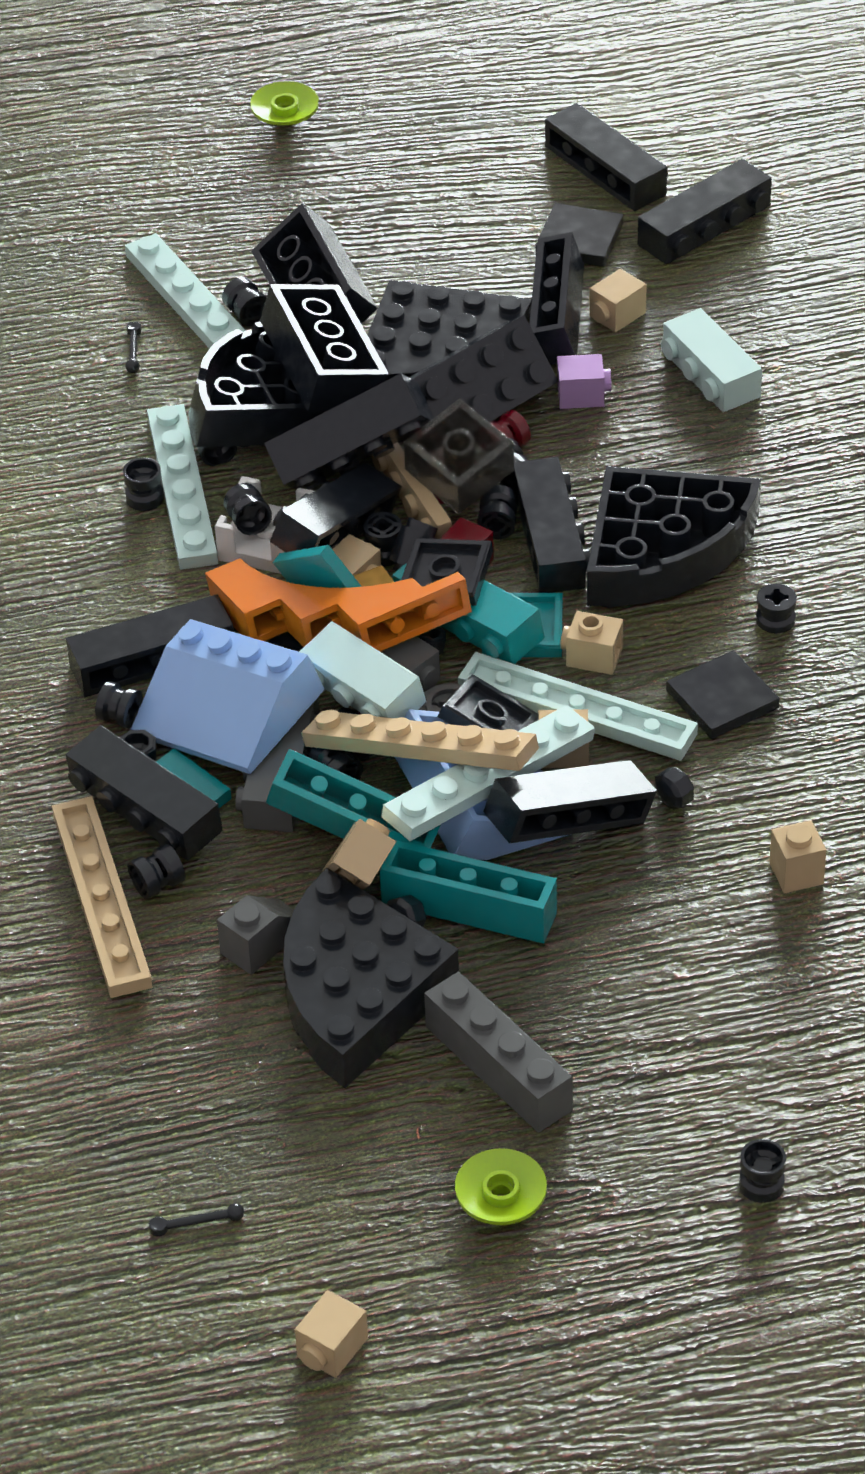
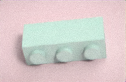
[661,308,762,413]
[299,621,427,718]

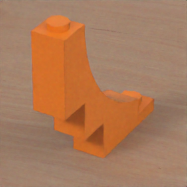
[205,558,472,652]

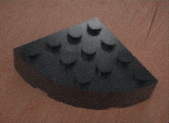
[367,280,532,380]
[189,322,322,448]
[587,466,761,608]
[283,868,459,1089]

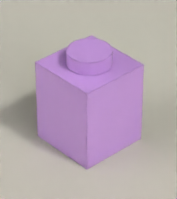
[557,354,611,409]

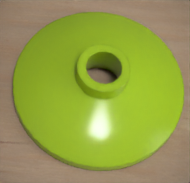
[250,81,319,125]
[455,1148,547,1225]

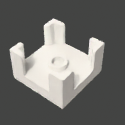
[215,476,315,574]

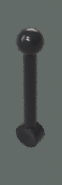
[125,322,142,373]
[149,1203,244,1237]

